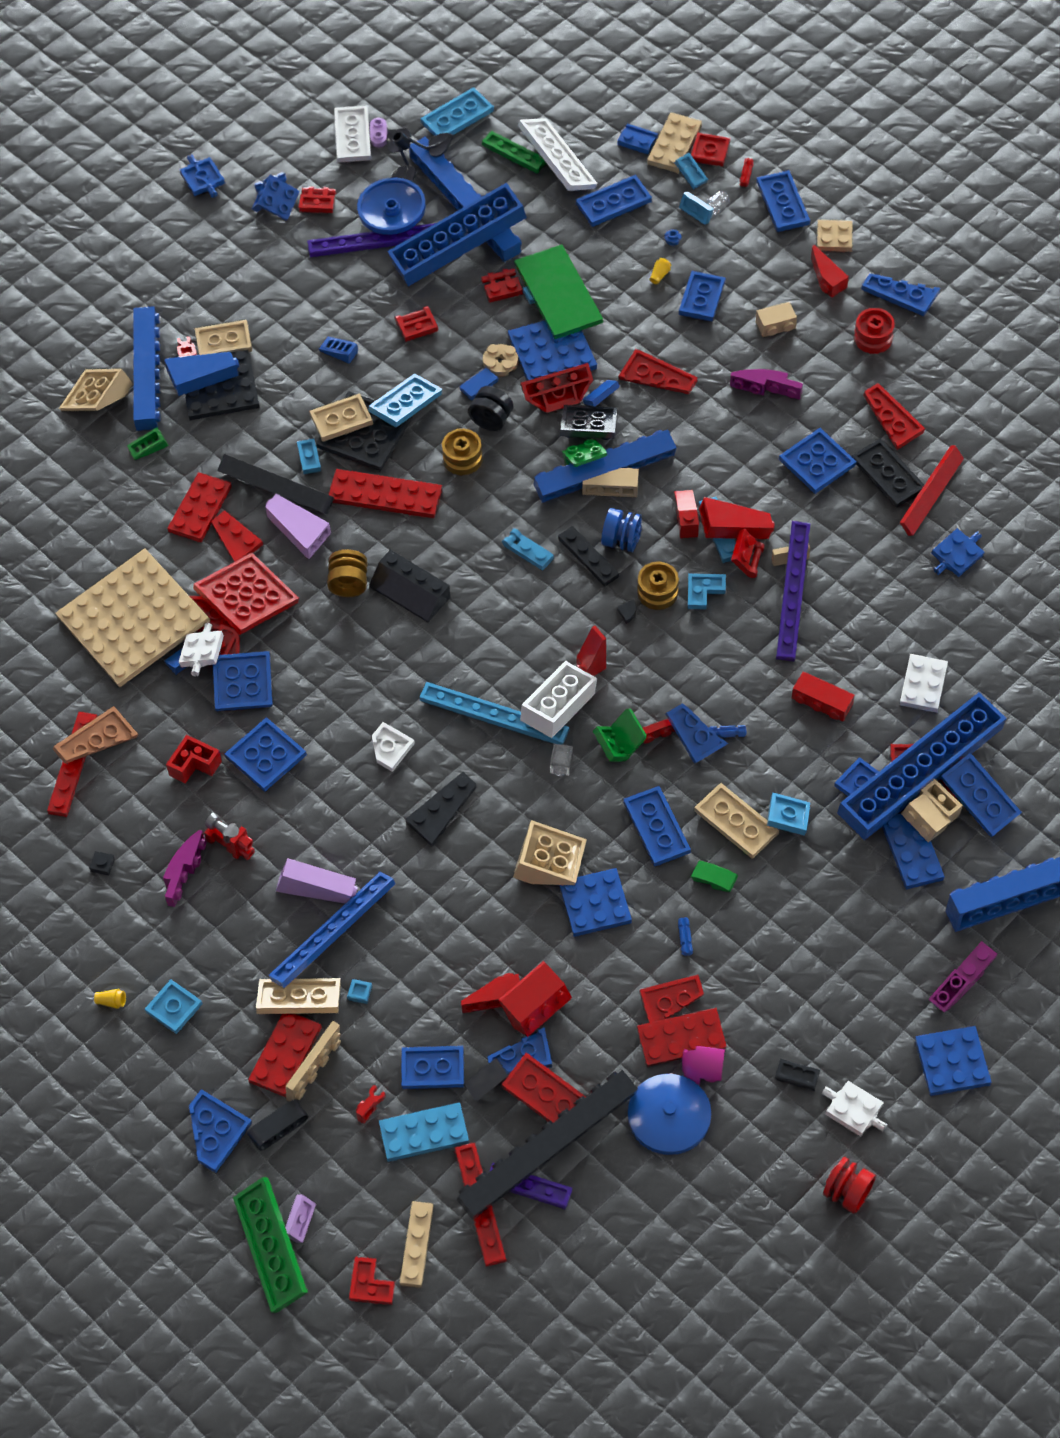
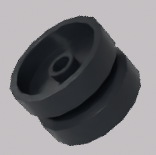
[468,386,514,431]

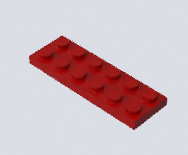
[329,469,442,518]

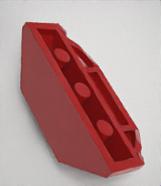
[520,363,593,413]

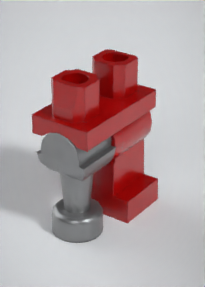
[204,813,255,860]

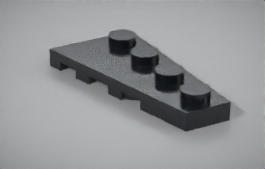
[406,772,476,847]

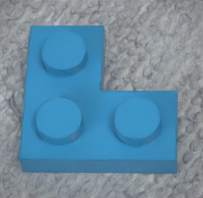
[688,573,726,609]

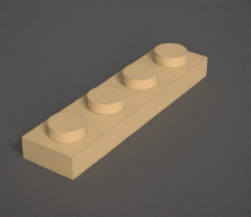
[400,1201,434,1288]

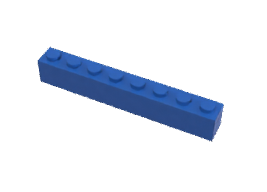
[134,307,161,431]
[533,430,676,503]

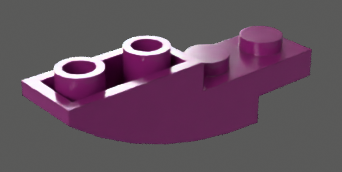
[730,369,803,400]
[163,830,207,907]
[929,941,997,1013]

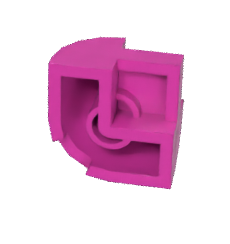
[682,1046,725,1086]

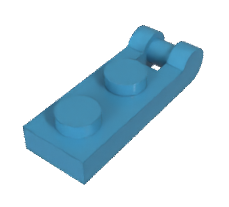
[502,528,554,571]

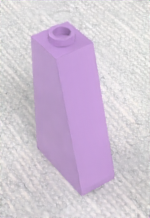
[265,494,331,559]
[276,858,357,904]

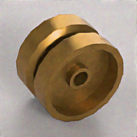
[442,428,482,476]
[637,561,679,610]

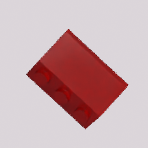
[499,961,572,1037]

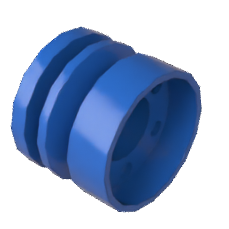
[601,508,642,552]

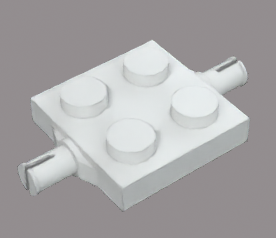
[179,623,224,677]
[822,1081,887,1137]

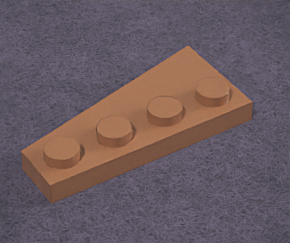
[53,706,138,764]

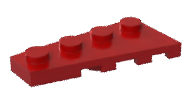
[618,349,698,394]

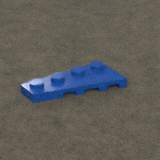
[861,273,940,316]

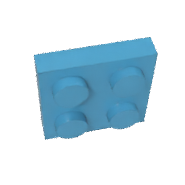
[767,793,810,836]
[145,979,202,1034]

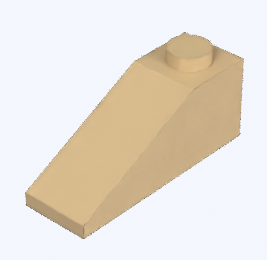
[583,468,639,497]

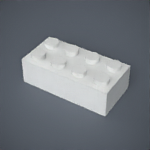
[520,661,597,738]

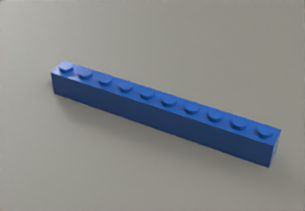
[409,137,522,262]

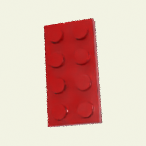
[168,472,232,543]
[637,1008,727,1067]
[248,1013,322,1097]
[501,1053,586,1123]

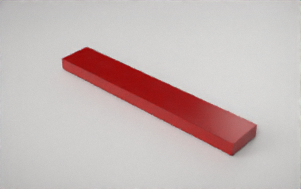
[900,445,964,536]
[455,1143,507,1267]

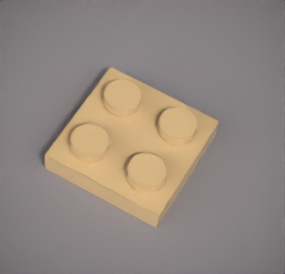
[817,220,852,252]

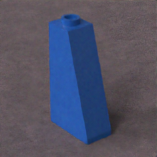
[164,352,240,396]

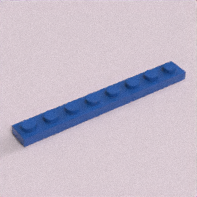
[269,872,395,988]

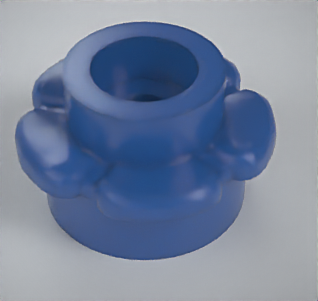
[665,230,681,246]

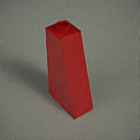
[699,497,775,539]

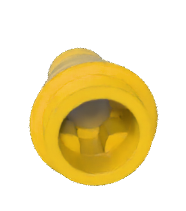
[649,258,671,285]
[94,989,126,1009]

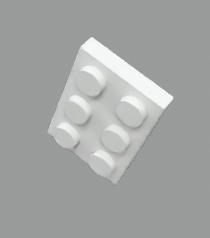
[899,654,948,713]

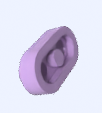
[370,118,387,148]

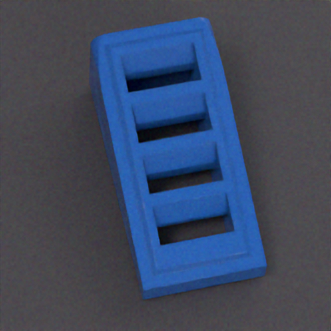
[319,337,358,364]

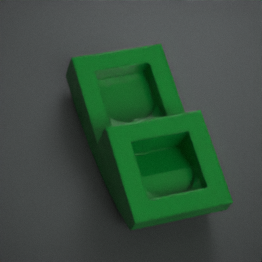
[691,860,738,892]

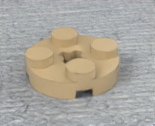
[483,344,518,377]

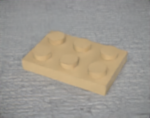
[195,320,252,355]
[310,394,373,441]

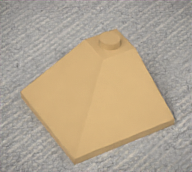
[59,369,133,411]
[513,820,587,885]

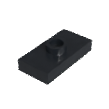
[775,1059,820,1091]

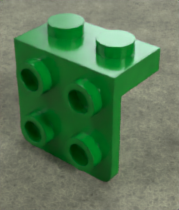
[562,439,607,467]
[593,709,647,761]

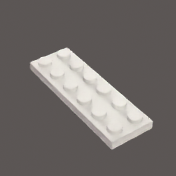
[518,119,597,191]

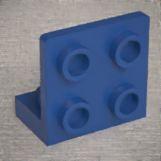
[252,175,300,220]

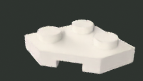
[372,722,415,772]

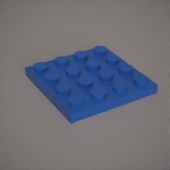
[508,321,597,381]

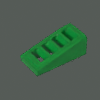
[127,427,169,460]

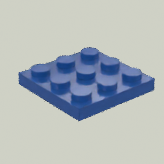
[779,428,856,494]
[213,651,273,711]
[225,717,307,792]
[559,868,632,937]
[915,1026,991,1096]

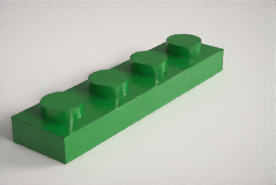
[482,131,546,174]

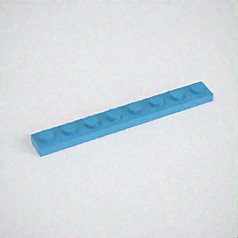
[420,682,569,746]

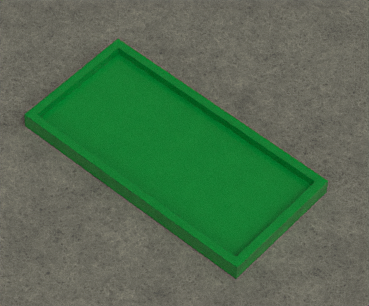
[514,244,603,339]

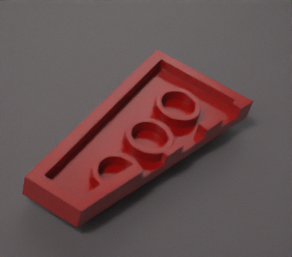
[864,383,925,450]

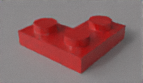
[349,1257,395,1305]

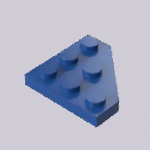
[189,1089,252,1173]

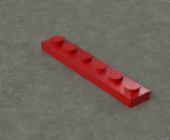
[47,712,98,817]

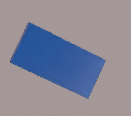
[460,367,498,401]
[582,380,620,406]

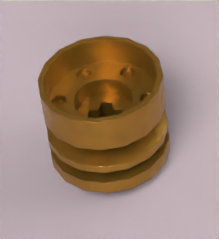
[327,550,368,597]

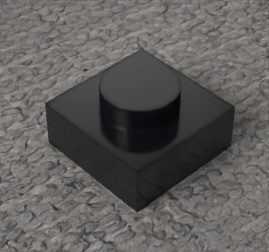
[89,851,115,876]

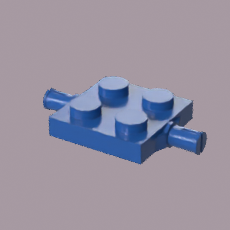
[180,154,225,198]
[931,528,984,577]

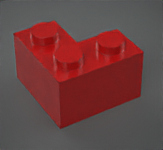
[166,735,222,784]

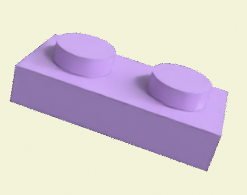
[285,1195,316,1243]

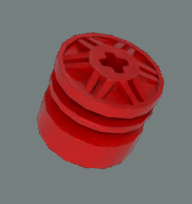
[823,1157,877,1214]

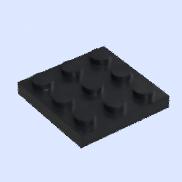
[560,405,617,440]

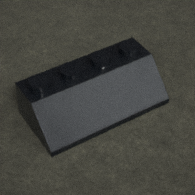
[369,549,451,623]

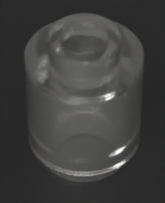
[706,190,730,215]

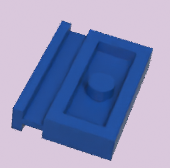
[617,123,658,154]

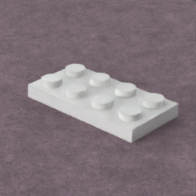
[334,106,371,162]

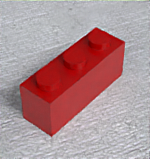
[792,671,855,722]

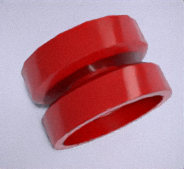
[854,308,895,354]

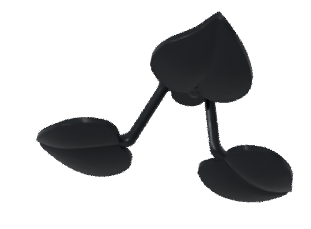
[387,128,453,181]

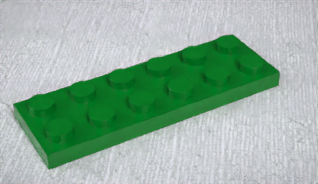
[233,1177,308,1313]

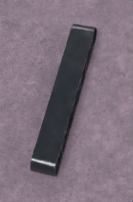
[217,454,334,515]

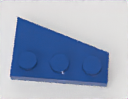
[665,703,728,764]
[488,1027,552,1074]

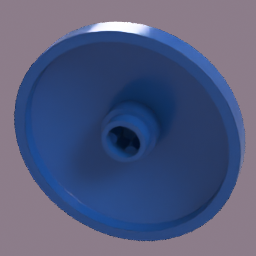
[357,178,426,235]
[628,1074,711,1155]

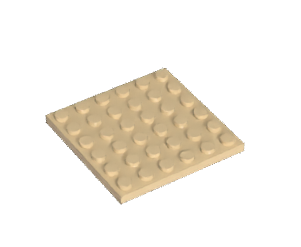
[56,548,210,688]

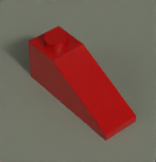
[811,245,849,298]
[674,490,699,538]
[576,626,606,676]
[461,973,520,1013]

